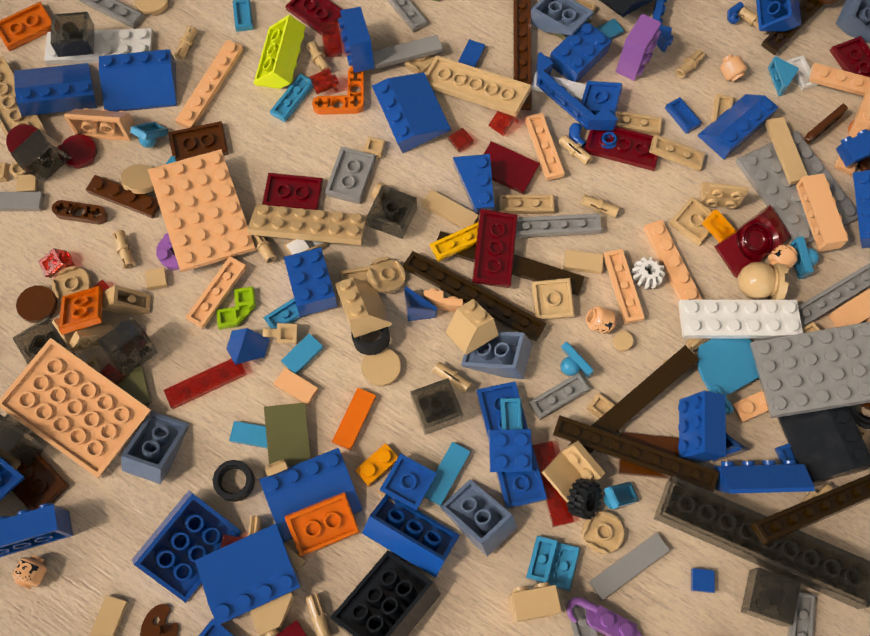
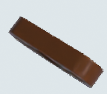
[52,200,108,225]

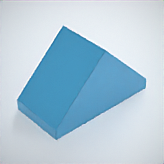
[768,57,799,97]

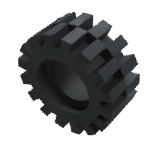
[567,478,602,520]

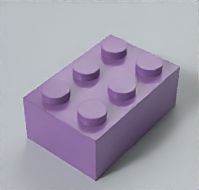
[616,14,661,81]

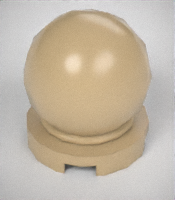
[738,262,789,300]

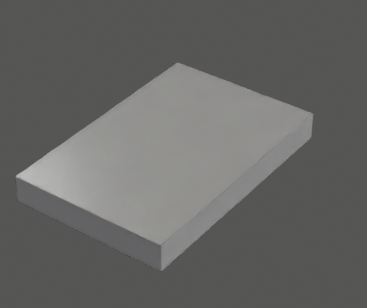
[325,147,376,204]

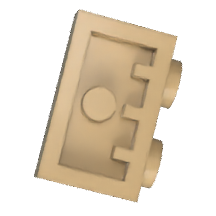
[700,182,749,209]
[52,318,114,352]
[542,441,605,502]

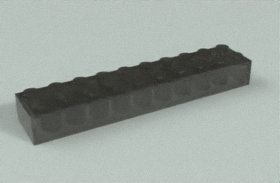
[653,476,870,609]

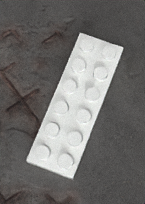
[44,28,153,65]
[678,300,803,339]

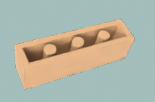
[796,174,848,252]
[828,288,870,327]

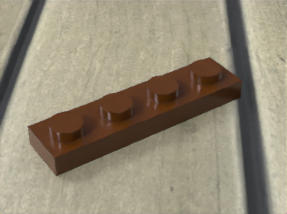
[85,175,160,219]

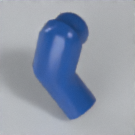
[727,2,744,24]
[569,123,586,148]

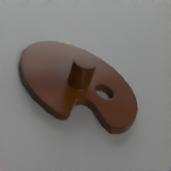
[140,604,179,636]

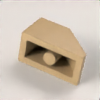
[102,285,151,314]
[250,592,295,636]

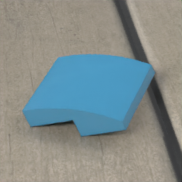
[526,536,580,592]

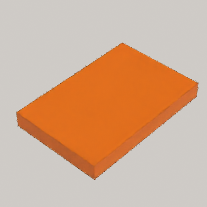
[0,1,57,51]
[59,286,103,335]
[285,492,360,557]

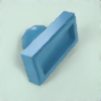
[130,122,168,148]
[789,236,820,279]
[560,342,594,378]
[603,482,639,510]

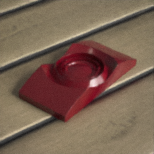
[714,205,791,278]

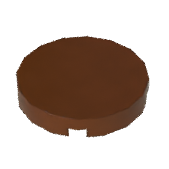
[16,285,58,323]

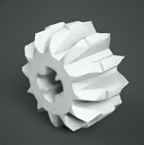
[631,256,665,290]

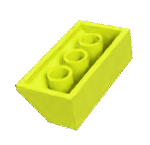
[253,15,306,89]

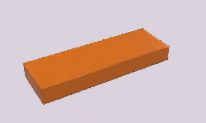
[332,388,376,451]

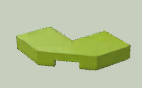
[216,286,256,330]

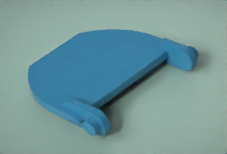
[697,339,759,414]

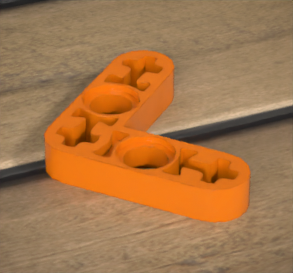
[312,67,364,115]

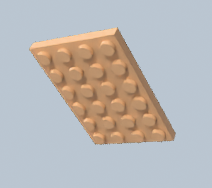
[148,149,256,273]
[0,338,152,478]

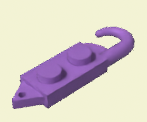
[566,597,642,636]

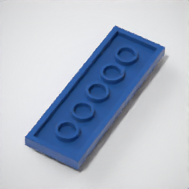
[476,381,547,509]

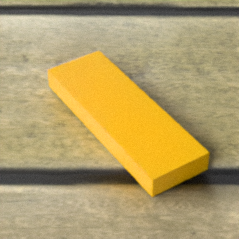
[430,222,478,262]

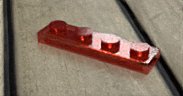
[163,358,247,409]
[533,441,574,527]

